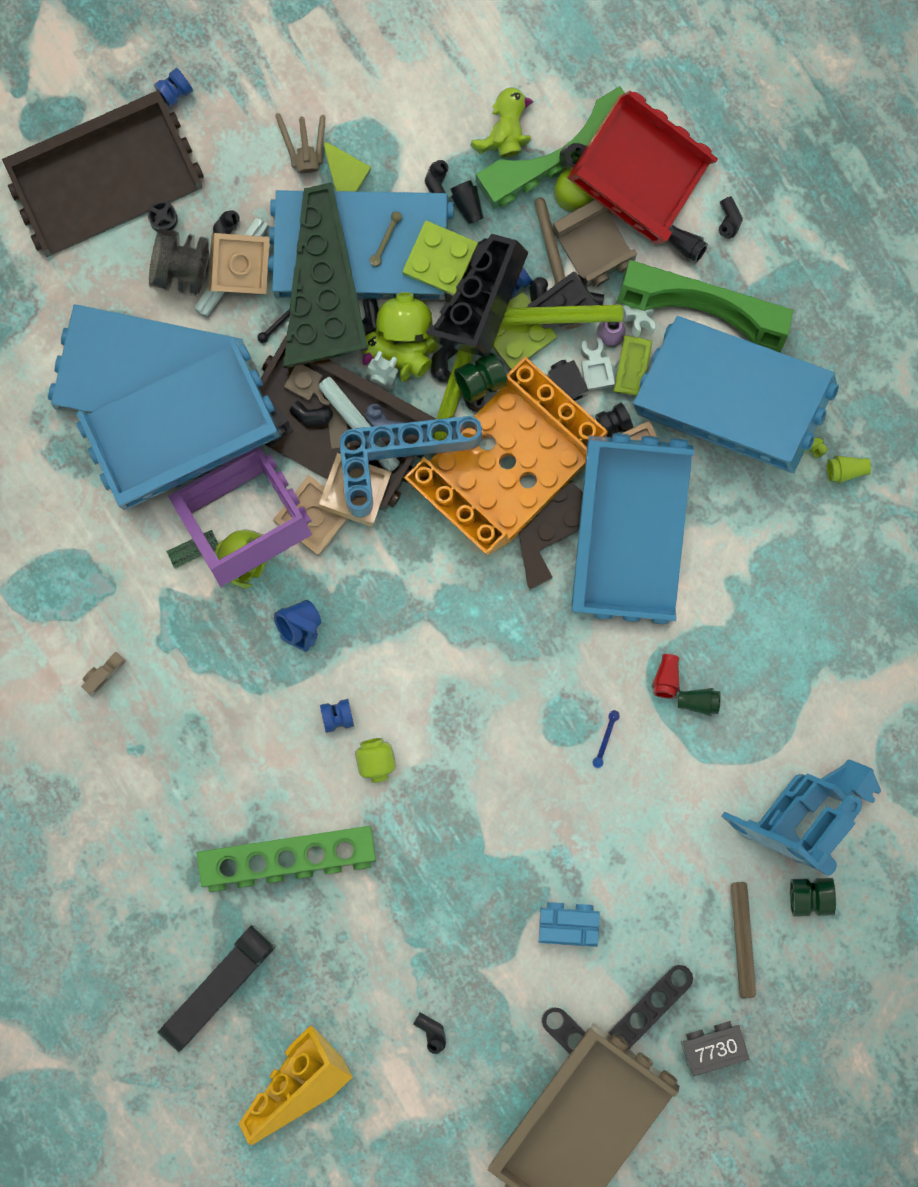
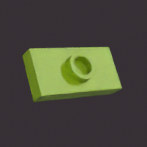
[613,335,653,396]

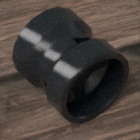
[595,403,633,438]

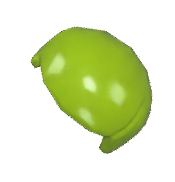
[554,169,595,212]

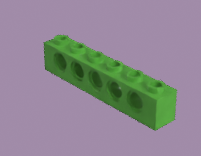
[196,825,376,892]

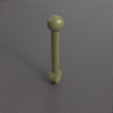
[370,211,402,267]

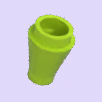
[826,455,871,484]

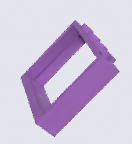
[168,447,312,587]

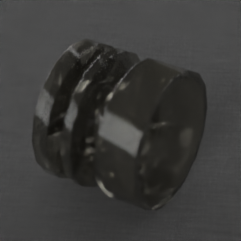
[149,228,210,297]

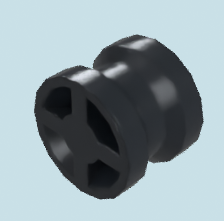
[148,201,178,234]

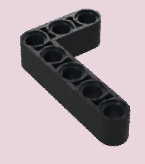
[157,925,277,1053]
[541,965,693,1054]

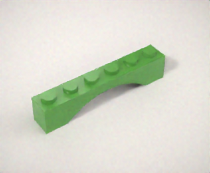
[475,86,625,209]
[616,260,794,353]

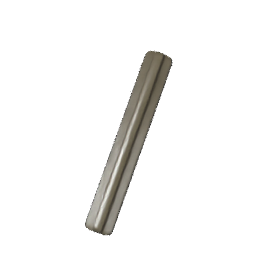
[731,882,756,998]

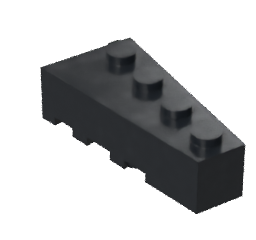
[426,234,528,358]

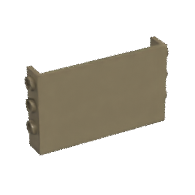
[487,1023,680,1187]

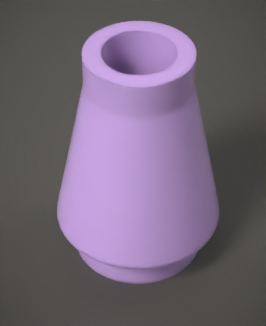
[597,322,626,346]

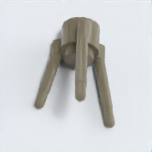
[276,113,325,173]

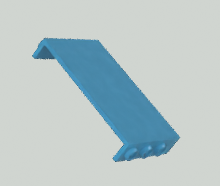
[268,190,453,300]
[48,304,243,413]
[633,315,839,474]
[76,338,281,511]
[571,433,694,624]

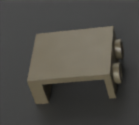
[553,200,637,287]

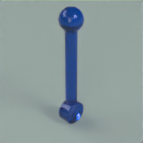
[592,710,620,768]

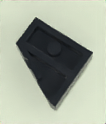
[528,271,599,329]

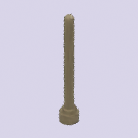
[534,198,583,330]

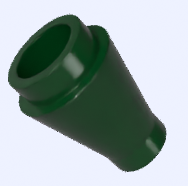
[678,688,721,717]

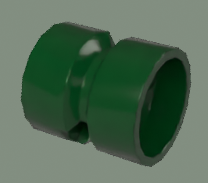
[454,352,508,403]
[790,878,836,917]

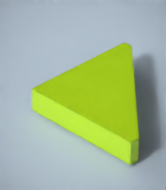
[324,142,371,192]

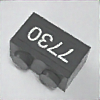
[681,1021,750,1076]

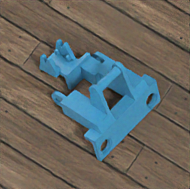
[721,759,881,876]

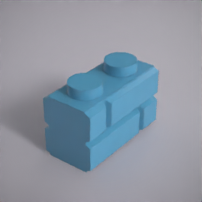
[538,902,600,947]

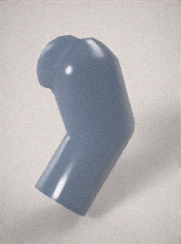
[365,404,403,427]

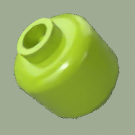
[355,738,396,783]

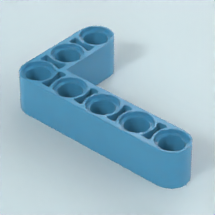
[340,416,482,518]

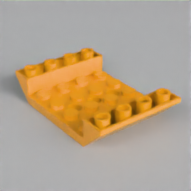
[404,357,608,555]

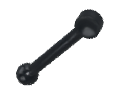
[257,309,290,343]

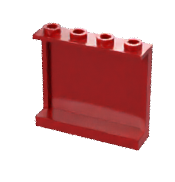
[567,91,718,245]

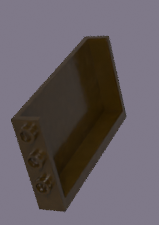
[2,90,204,257]
[259,336,436,512]

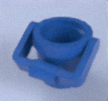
[274,600,321,652]

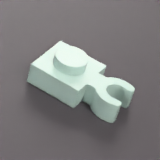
[616,292,655,337]
[581,338,615,391]
[365,351,398,392]

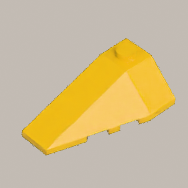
[238,1025,353,1145]

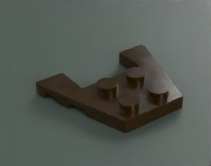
[518,481,583,591]

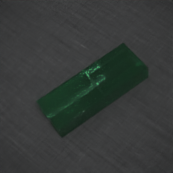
[166,530,218,569]

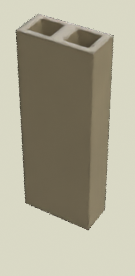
[328,404,350,449]

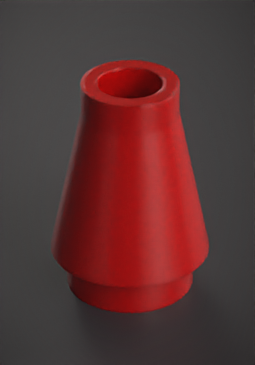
[651,654,680,699]

